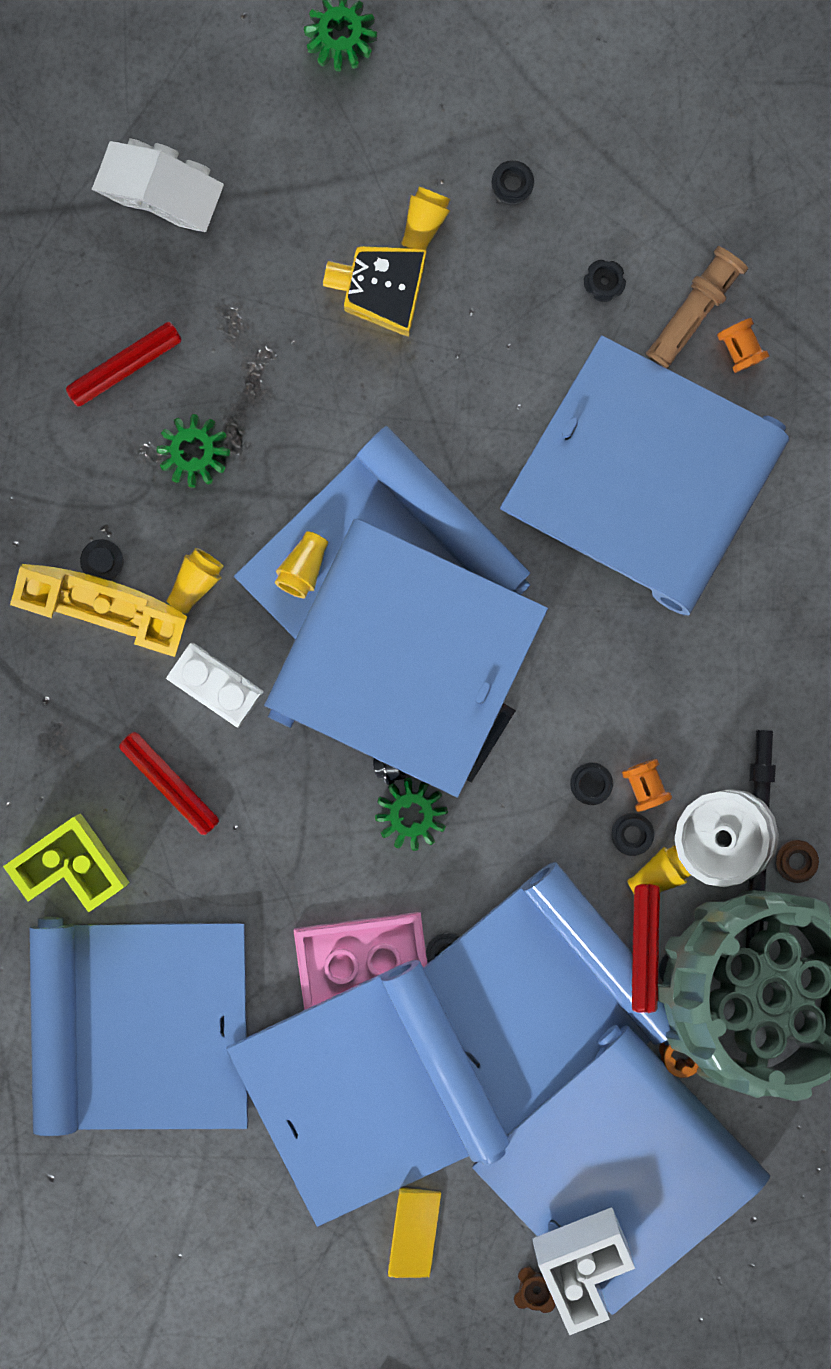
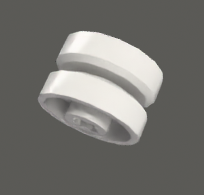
[674,789,779,887]

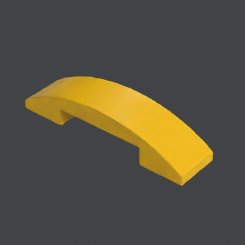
[10,564,187,657]

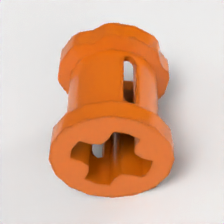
[717,318,770,373]
[621,758,672,812]
[659,1043,699,1078]

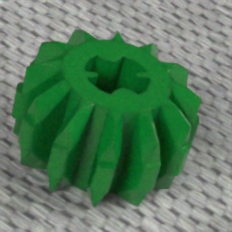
[304,0,377,72]
[157,414,231,488]
[375,777,448,851]

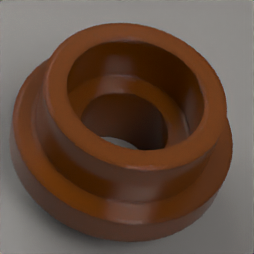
[775,840,819,883]

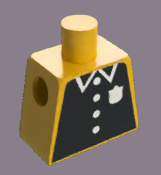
[323,246,427,336]

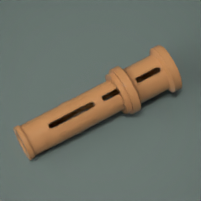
[645,246,748,369]

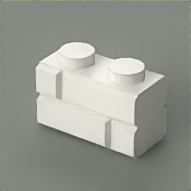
[166,643,264,728]

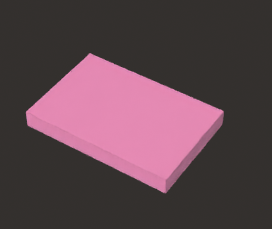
[294,912,427,1010]

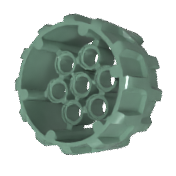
[658,890,831,1101]

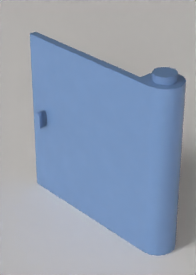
[500,335,789,616]
[234,426,531,640]
[264,519,548,798]
[423,862,671,1135]
[29,917,248,1136]
[226,960,510,1227]
[472,1025,770,1315]

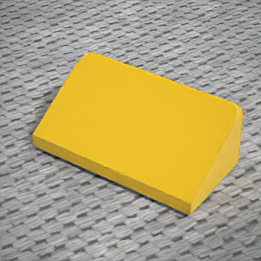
[387,1187,441,1278]

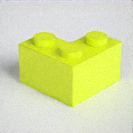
[3,813,130,912]

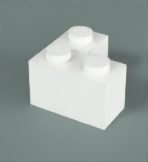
[92,138,224,232]
[532,1207,635,1335]

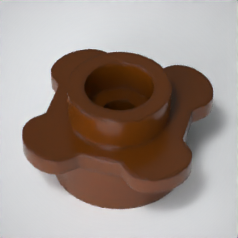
[514,1266,556,1313]

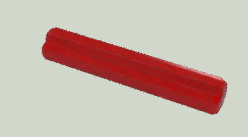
[66,322,182,406]
[119,732,219,835]
[632,884,660,1013]

